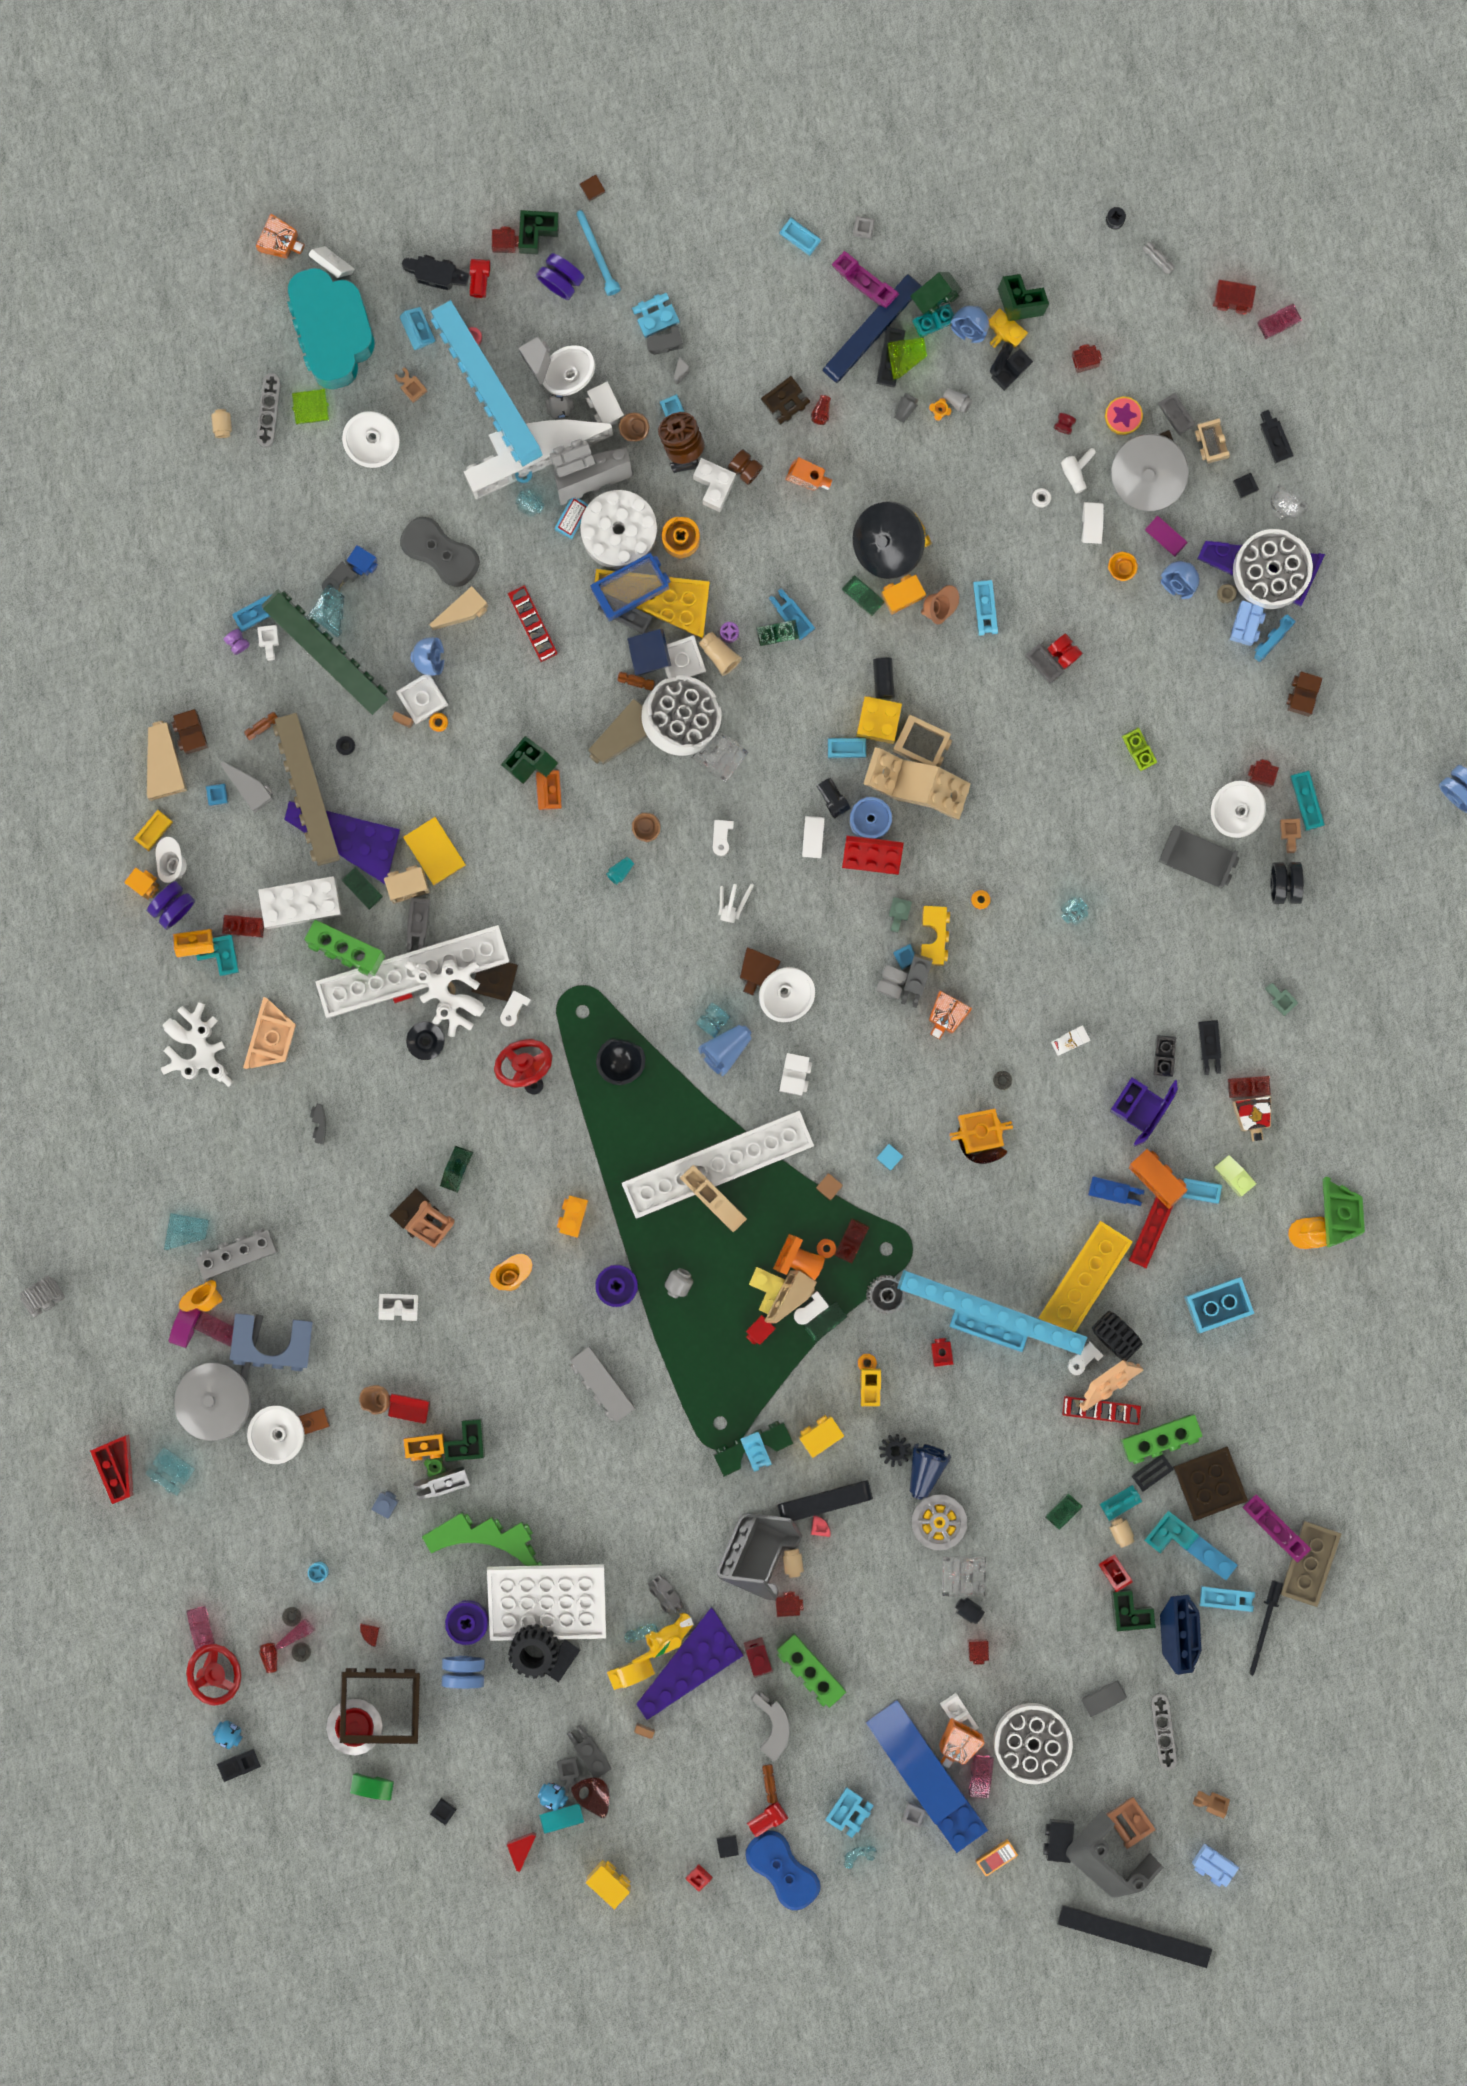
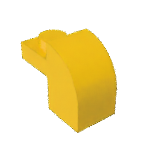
[860,1368,881,1406]
[607,1659,655,1690]

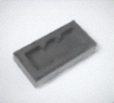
[1158,393,1195,435]
[1025,643,1065,684]

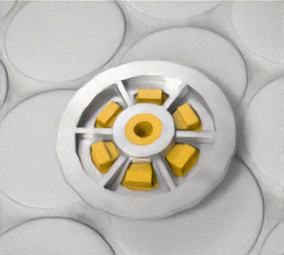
[912,1495,967,1550]

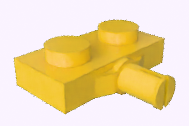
[989,308,1028,348]

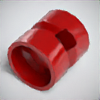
[1047,633,1083,669]

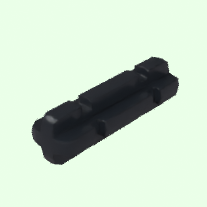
[990,342,1014,376]

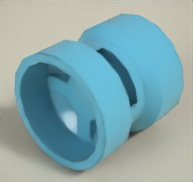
[308,1562,329,1583]

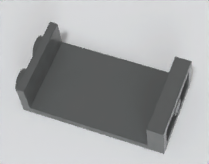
[1158,825,1239,889]

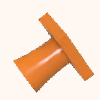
[773,1234,825,1281]

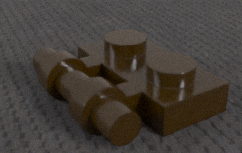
[761,376,810,425]
[389,1188,440,1238]

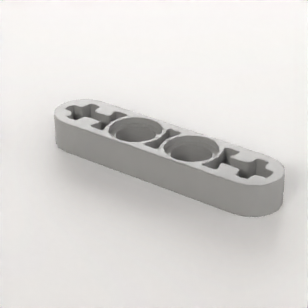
[257,373,281,448]
[1151,1693,1177,1770]

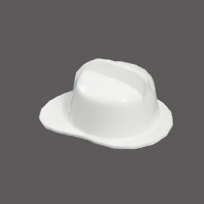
[156,837,187,883]

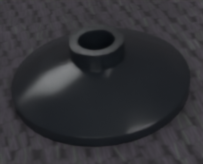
[406,1022,445,1060]

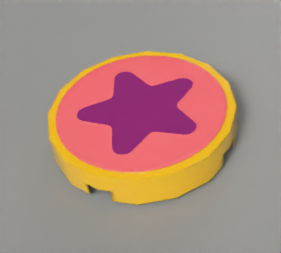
[1104,396,1143,435]

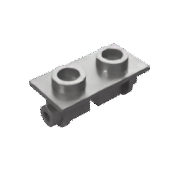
[648,1575,683,1615]

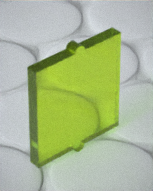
[292,389,329,425]

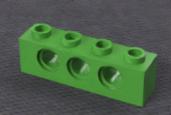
[304,920,385,976]
[1120,1414,1203,1464]
[777,1633,846,1708]

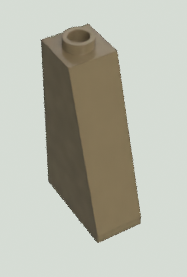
[588,699,648,765]

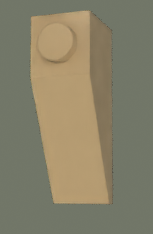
[429,586,488,630]
[765,1270,817,1323]

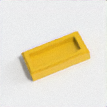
[134,810,173,851]

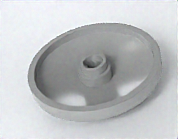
[1112,434,1189,511]
[174,1363,251,1441]

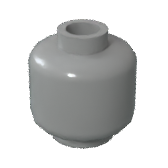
[665,1268,693,1298]

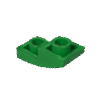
[350,1773,394,1801]

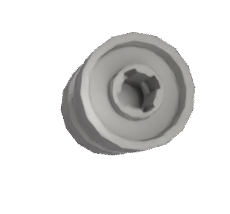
[876,965,908,1000]

